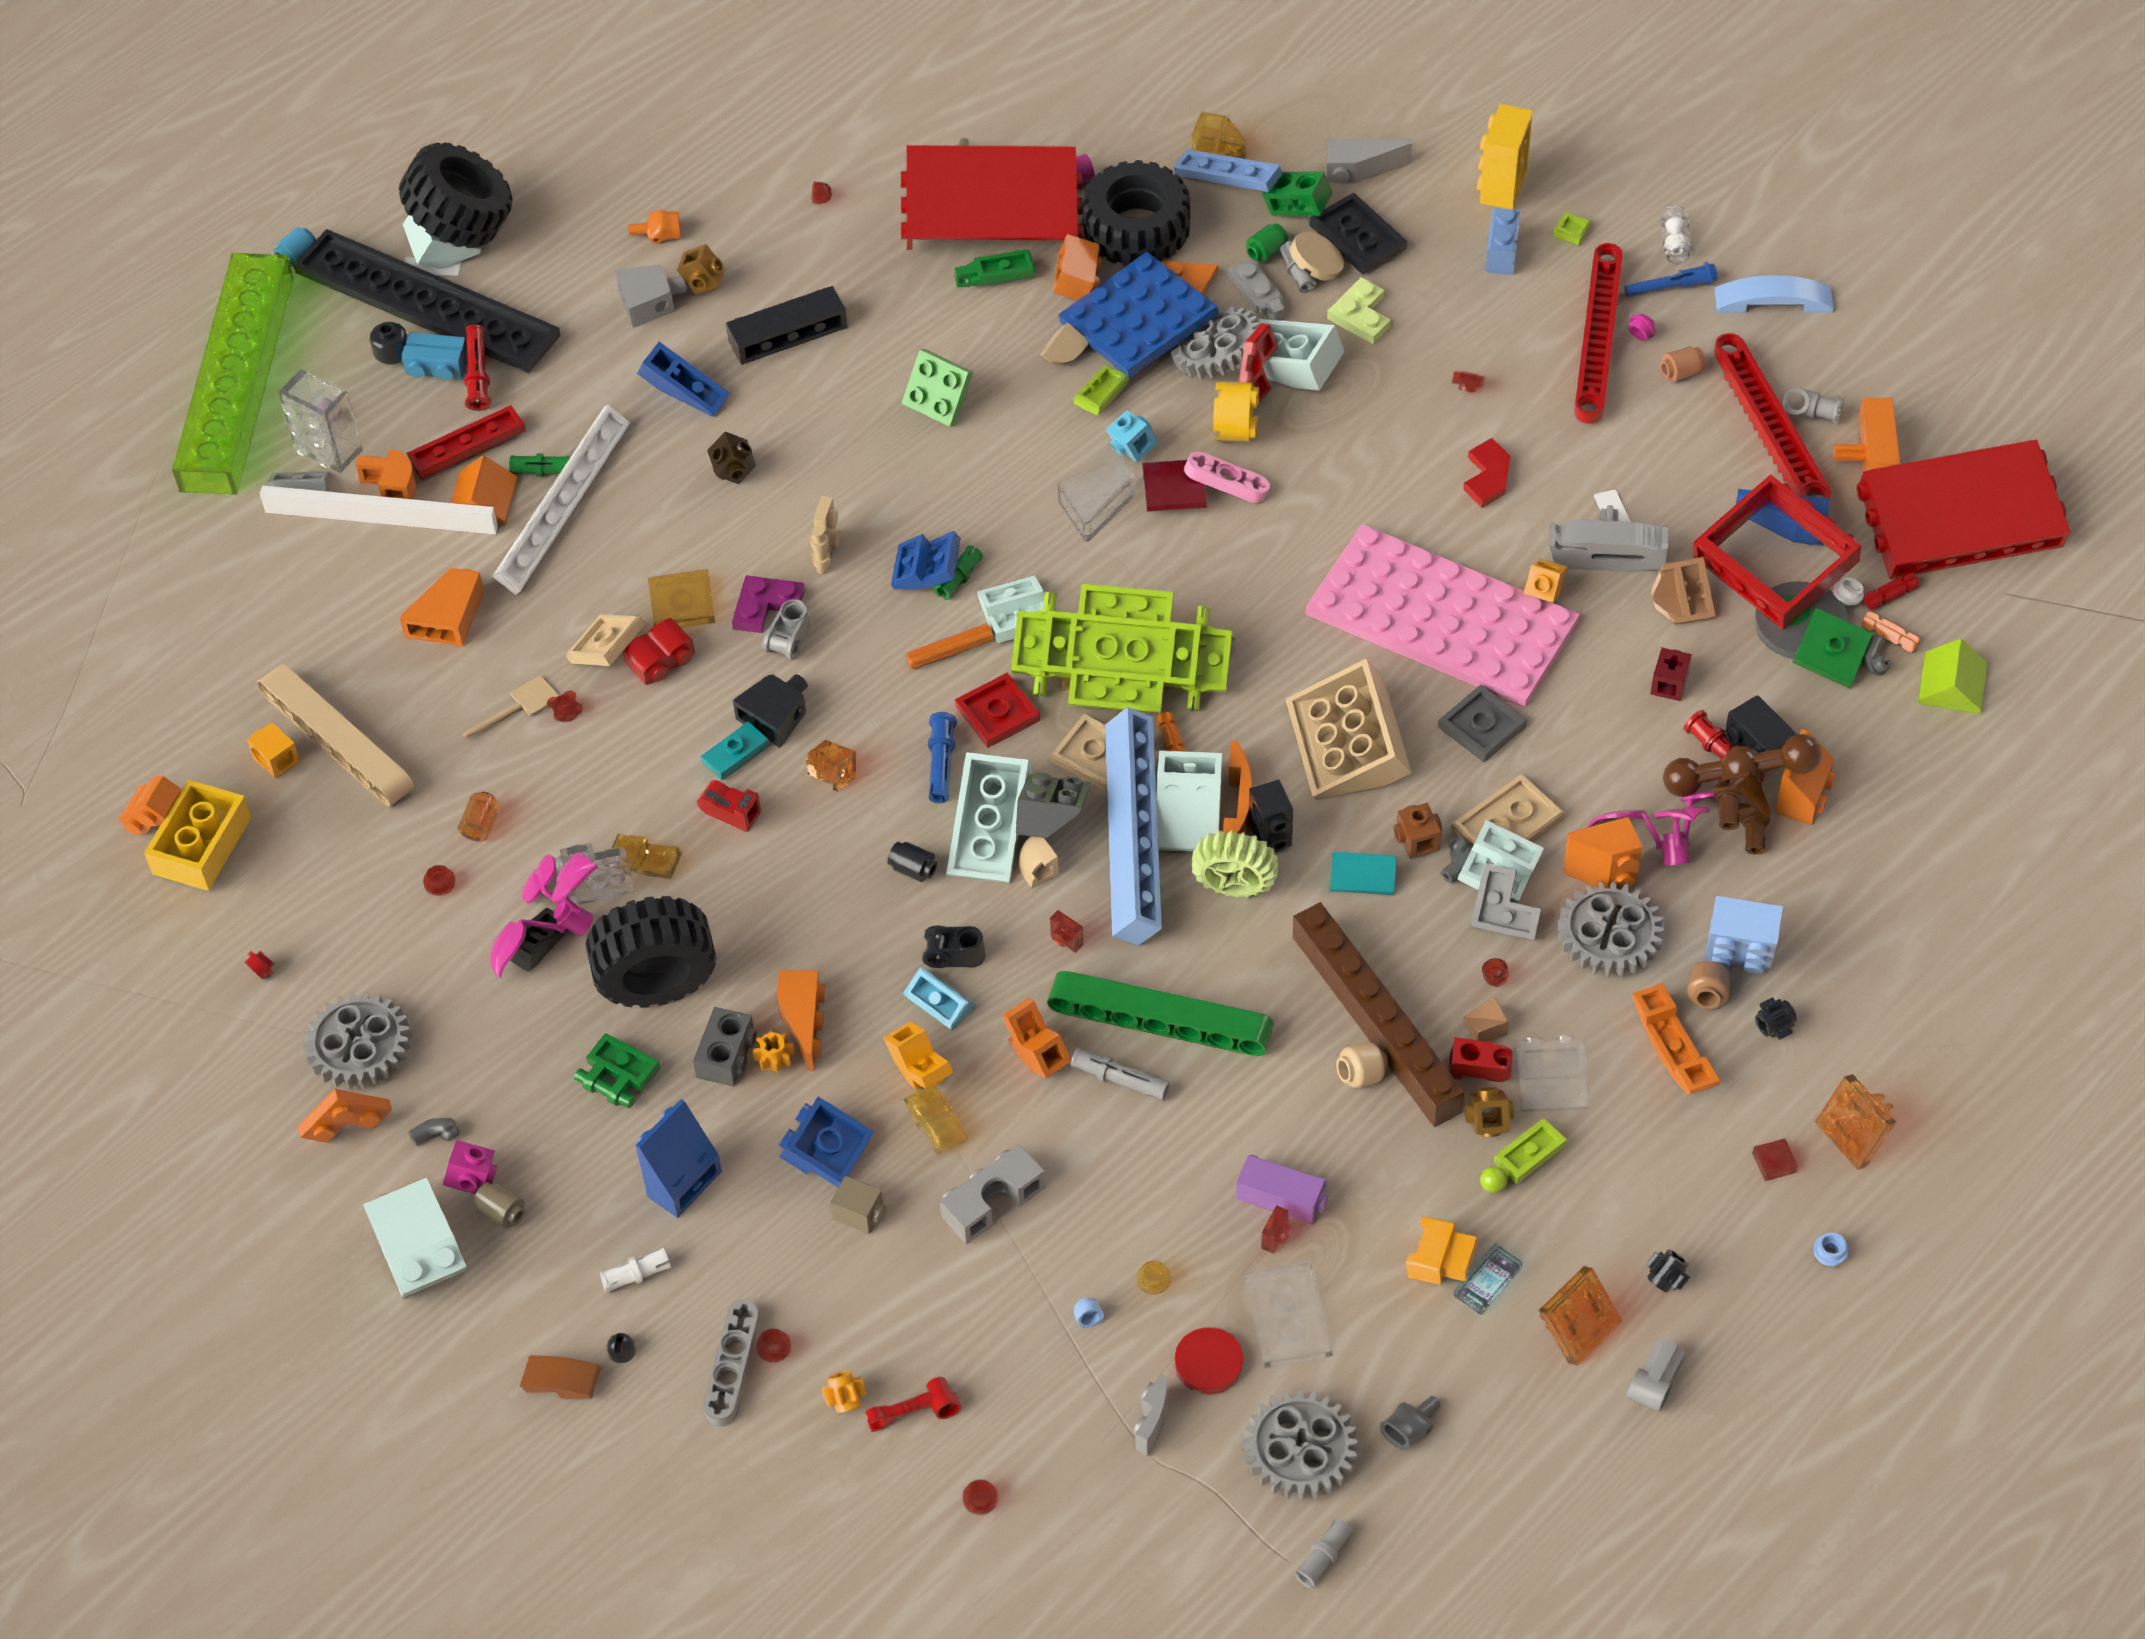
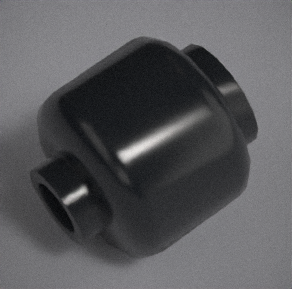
[370,322,408,365]

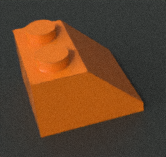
[1775,728,1837,825]
[1563,817,1643,889]

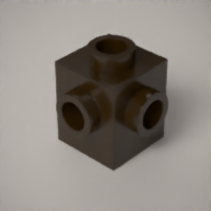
[707,431,756,484]

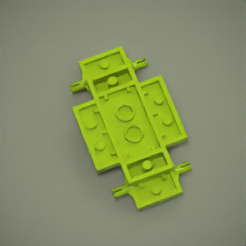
[1011,583,1232,715]

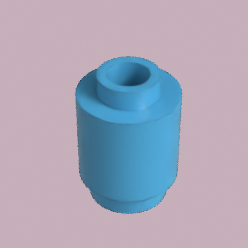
[273,227,316,268]

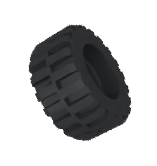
[399,142,513,248]
[1082,160,1190,266]
[585,896,717,1008]

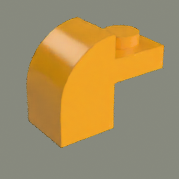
[883,1021,954,1090]

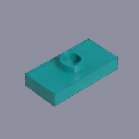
[701,722,769,780]

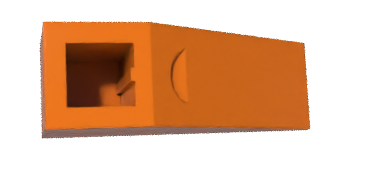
[777,970,826,1071]

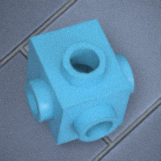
[1106,410,1159,463]

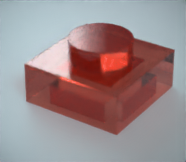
[1452,370,1486,392]
[1050,910,1084,953]
[1752,1138,1798,1181]
[1261,1205,1292,1254]

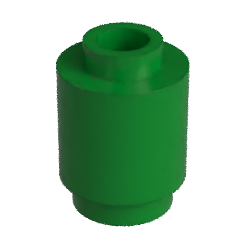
[1246,223,1288,263]

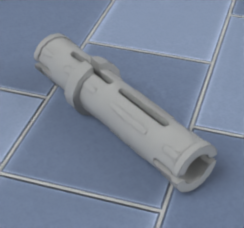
[1070,1047,1170,1102]

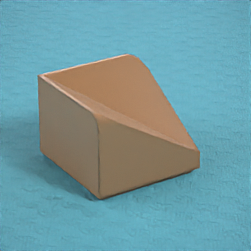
[1463,997,1508,1042]

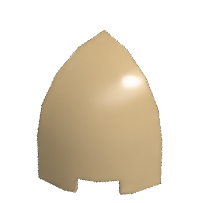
[1040,323,1089,364]
[1018,836,1059,888]

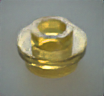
[1137,1261,1171,1294]

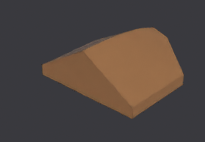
[1651,557,1716,625]

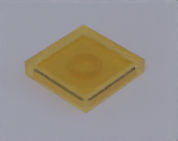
[648,569,715,628]

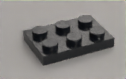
[1309,193,1407,275]

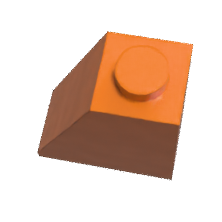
[400,568,484,647]

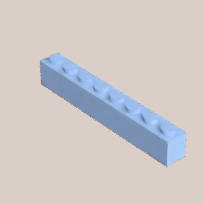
[1105,707,1162,946]

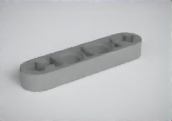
[704,1300,760,1427]

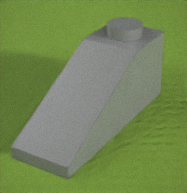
[1327,139,1412,183]

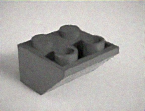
[1016,773,1091,838]

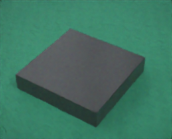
[1438,685,1527,762]

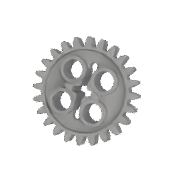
[1170,306,1260,379]
[1557,881,1664,977]
[303,992,412,1090]
[1243,1390,1358,1501]

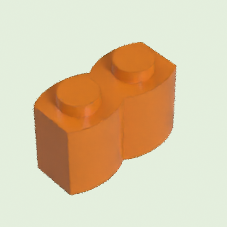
[119,776,181,835]

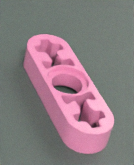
[1184,452,1270,503]

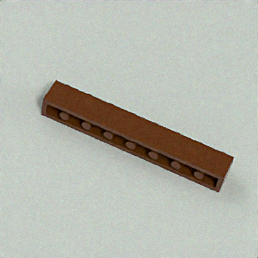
[1293,902,1464,1128]

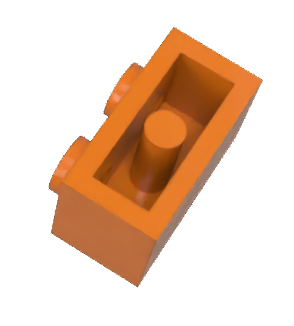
[1053,234,1102,300]

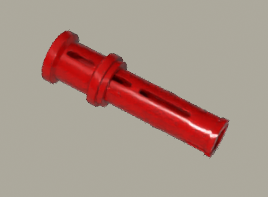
[464,325,491,411]
[1683,710,1765,783]

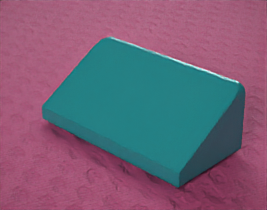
[1330,852,1396,895]

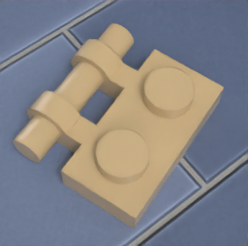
[810,496,840,574]

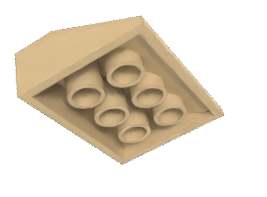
[1285,658,1411,800]

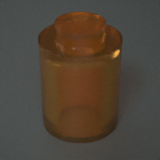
[458,791,500,842]

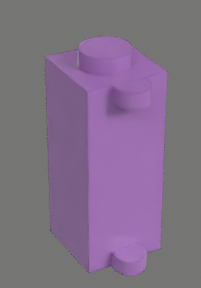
[1236,1154,1329,1224]

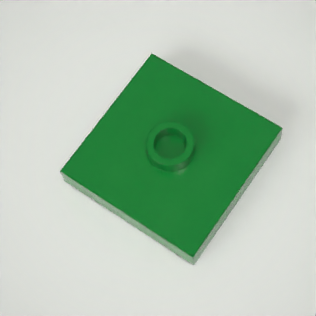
[1792,608,1873,688]

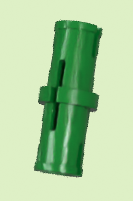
[509,453,570,477]
[934,545,983,600]

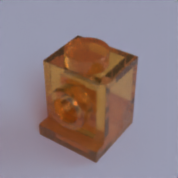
[806,740,856,792]

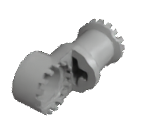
[1783,388,1844,425]

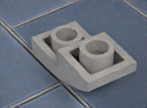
[1133,1373,1167,1456]

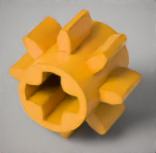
[752,1031,795,1073]
[822,1370,867,1412]

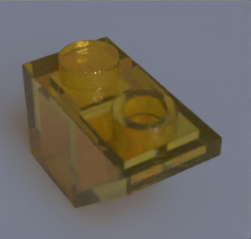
[1191,111,1247,159]

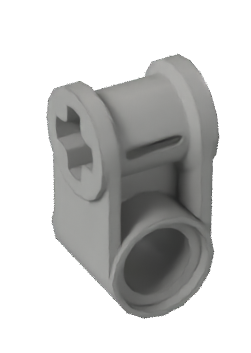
[762,599,810,660]

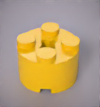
[1213,381,1259,442]

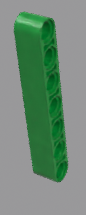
[1047,971,1274,1056]

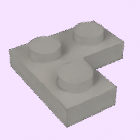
[1471,863,1542,940]

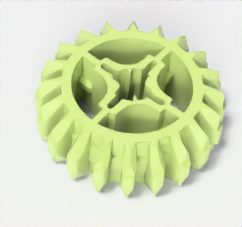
[1192,830,1278,899]

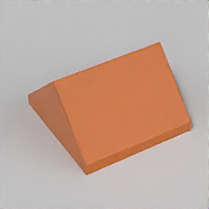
[451,455,518,525]

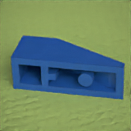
[637,341,730,417]
[1736,489,1830,546]

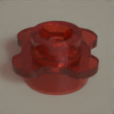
[547,691,583,722]

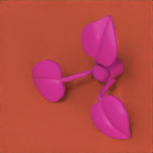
[1588,790,1715,866]
[490,853,599,978]

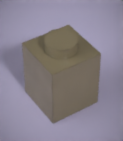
[830,1176,886,1234]

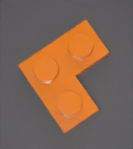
[298,1089,392,1143]

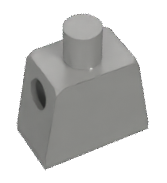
[615,264,687,328]

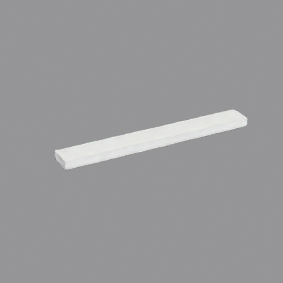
[492,405,630,595]
[260,486,498,534]

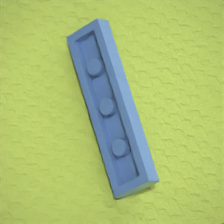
[1173,149,1283,192]

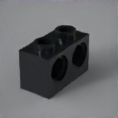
[1249,780,1293,852]

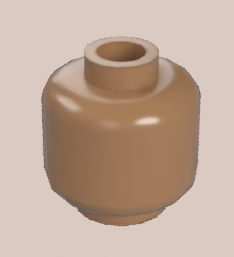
[1687,961,1732,1009]

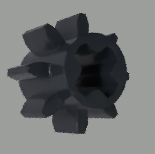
[1755,997,1797,1040]
[1645,1249,1690,1292]

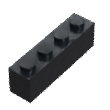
[726,285,848,365]

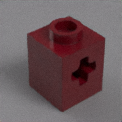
[1650,647,1692,701]

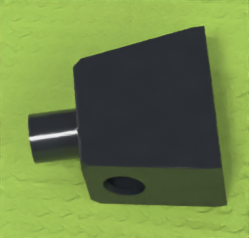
[733,674,808,748]

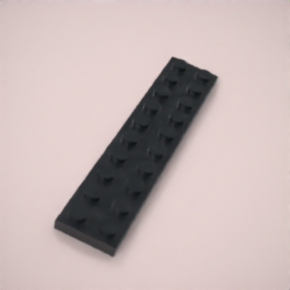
[293,229,561,373]

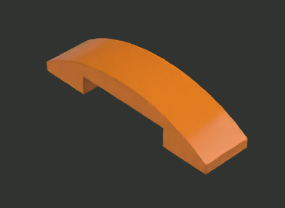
[1223,741,1252,835]
[1632,983,1720,1095]

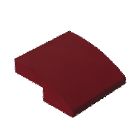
[1142,460,1207,512]

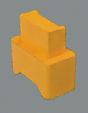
[1406,1216,1478,1285]

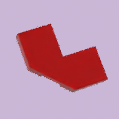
[1239,323,1278,403]
[1463,438,1510,508]

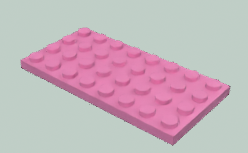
[1305,524,1580,707]

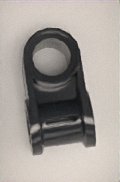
[922,925,986,968]

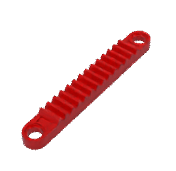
[1574,243,1623,424]
[1714,333,1831,501]

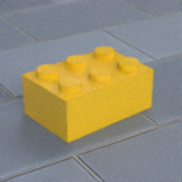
[1477,103,1533,209]
[144,779,252,891]

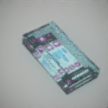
[1453,1243,1523,1315]

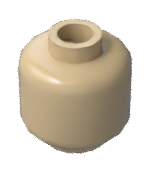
[1336,1042,1388,1088]

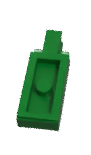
[954,249,1035,287]

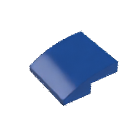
[891,531,961,590]

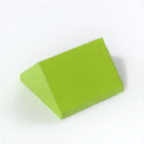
[1918,638,1987,714]

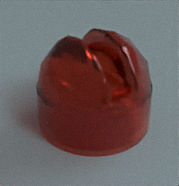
[811,181,832,204]
[1482,958,1509,987]

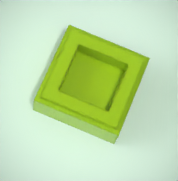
[1553,211,1591,246]

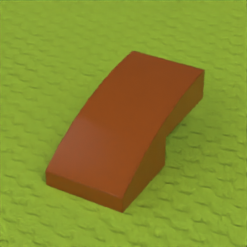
[520,1355,601,1399]

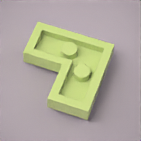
[1327,277,1391,344]

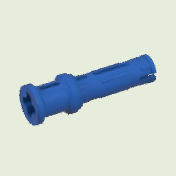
[928,712,957,803]

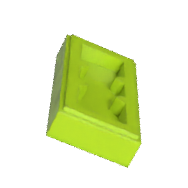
[1073,365,1129,416]

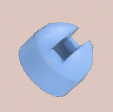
[1074,1298,1104,1328]

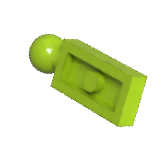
[1480,1118,1567,1193]

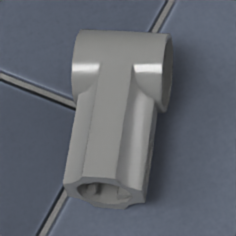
[1627,1340,1685,1412]

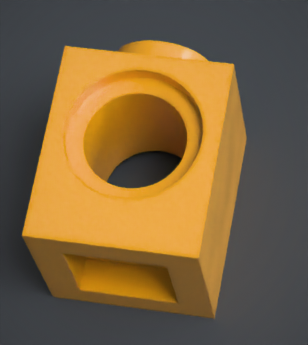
[1524,558,1568,602]
[247,722,300,779]

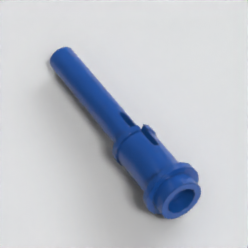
[1624,262,1717,297]

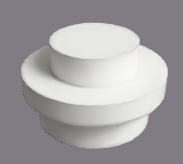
[1833,578,1864,606]

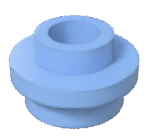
[1813,1232,1849,1266]

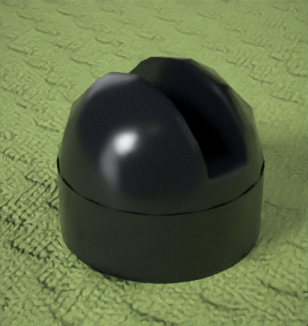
[607,1333,636,1363]

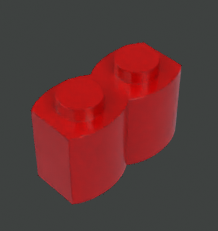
[622,618,695,685]

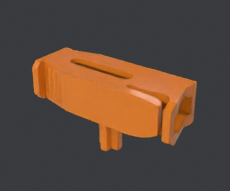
[1833,398,1900,474]

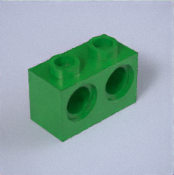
[1262,171,1333,216]

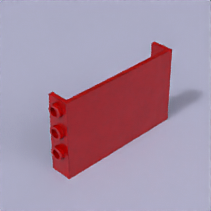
[901,145,1083,250]
[1856,439,2071,579]

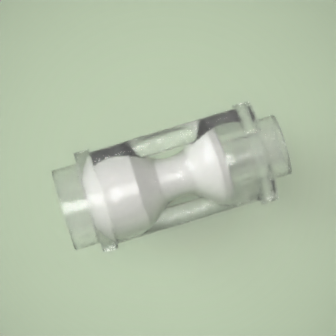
[1660,206,1692,265]

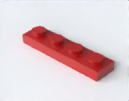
[406,405,526,479]

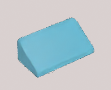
[903,967,977,1030]

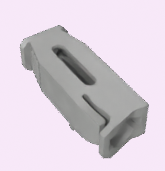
[1549,505,1668,572]

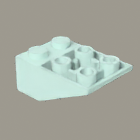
[1156,751,1222,852]

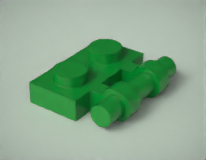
[574,1033,660,1109]

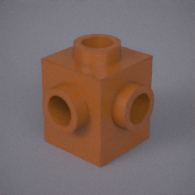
[1393,802,1442,859]

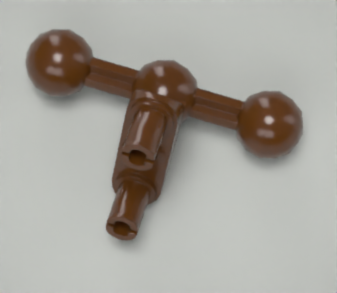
[1662,734,1822,855]

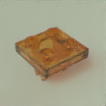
[1815,1074,1896,1170]
[1538,1266,1622,1366]

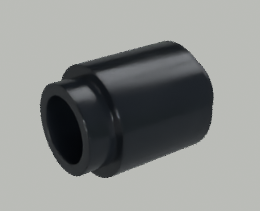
[887,841,937,882]

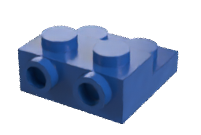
[779,1096,874,1188]

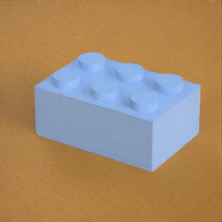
[1704,896,1783,974]

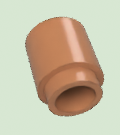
[1660,346,1706,382]

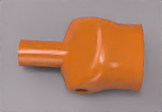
[628,210,681,244]

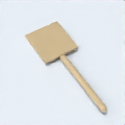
[463,675,561,738]

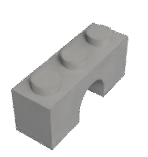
[939,1144,1046,1244]

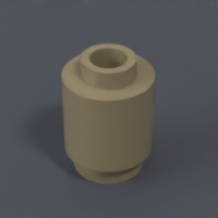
[473,1182,525,1228]

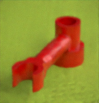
[865,1376,962,1432]

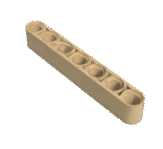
[257,663,415,807]

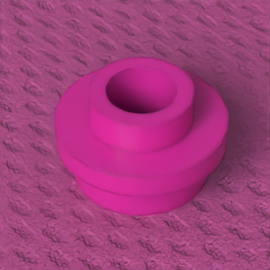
[1628,314,1656,341]

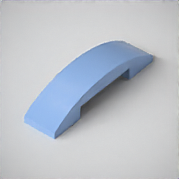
[1715,275,1833,313]

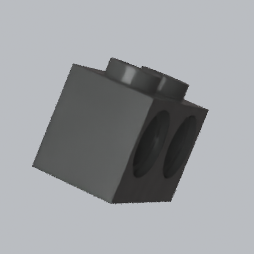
[693,1007,757,1087]

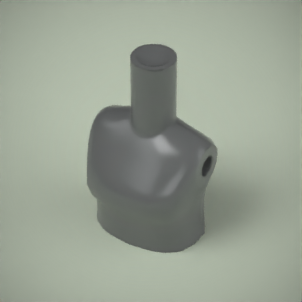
[1380,1396,1440,1451]

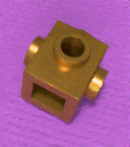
[677,244,725,295]
[1464,1086,1514,1137]

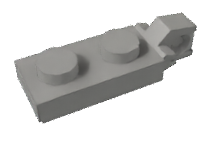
[1228,259,1285,321]

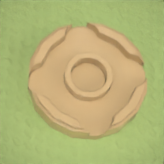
[1290,231,1344,281]

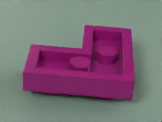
[732,575,805,633]

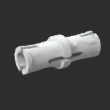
[599,1248,671,1293]

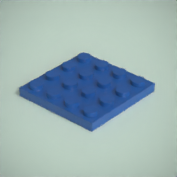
[1058,252,1219,378]

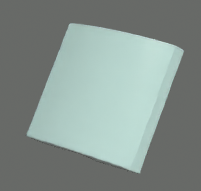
[977,575,1044,643]
[1457,820,1544,903]

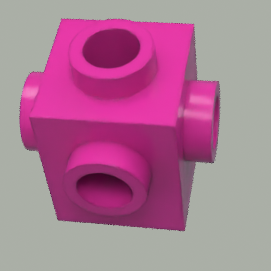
[443,1140,498,1194]

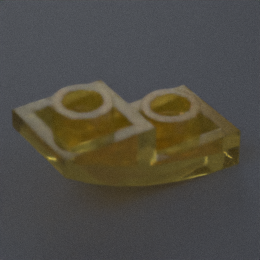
[607,834,682,879]
[903,1087,969,1155]

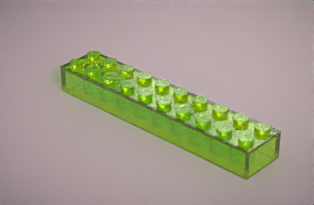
[172,253,294,495]

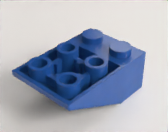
[635,1099,722,1218]

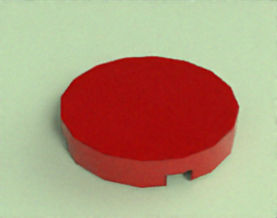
[1174,1327,1244,1395]

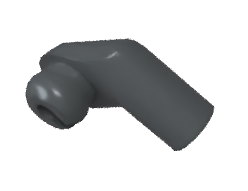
[1862,635,1891,676]
[1441,837,1471,883]
[408,1118,460,1146]

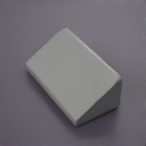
[266,471,331,492]

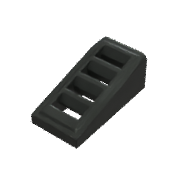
[510,907,568,972]

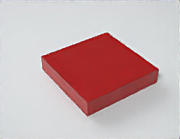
[955,672,1040,748]

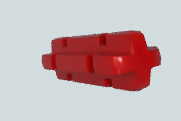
[1863,572,1919,610]

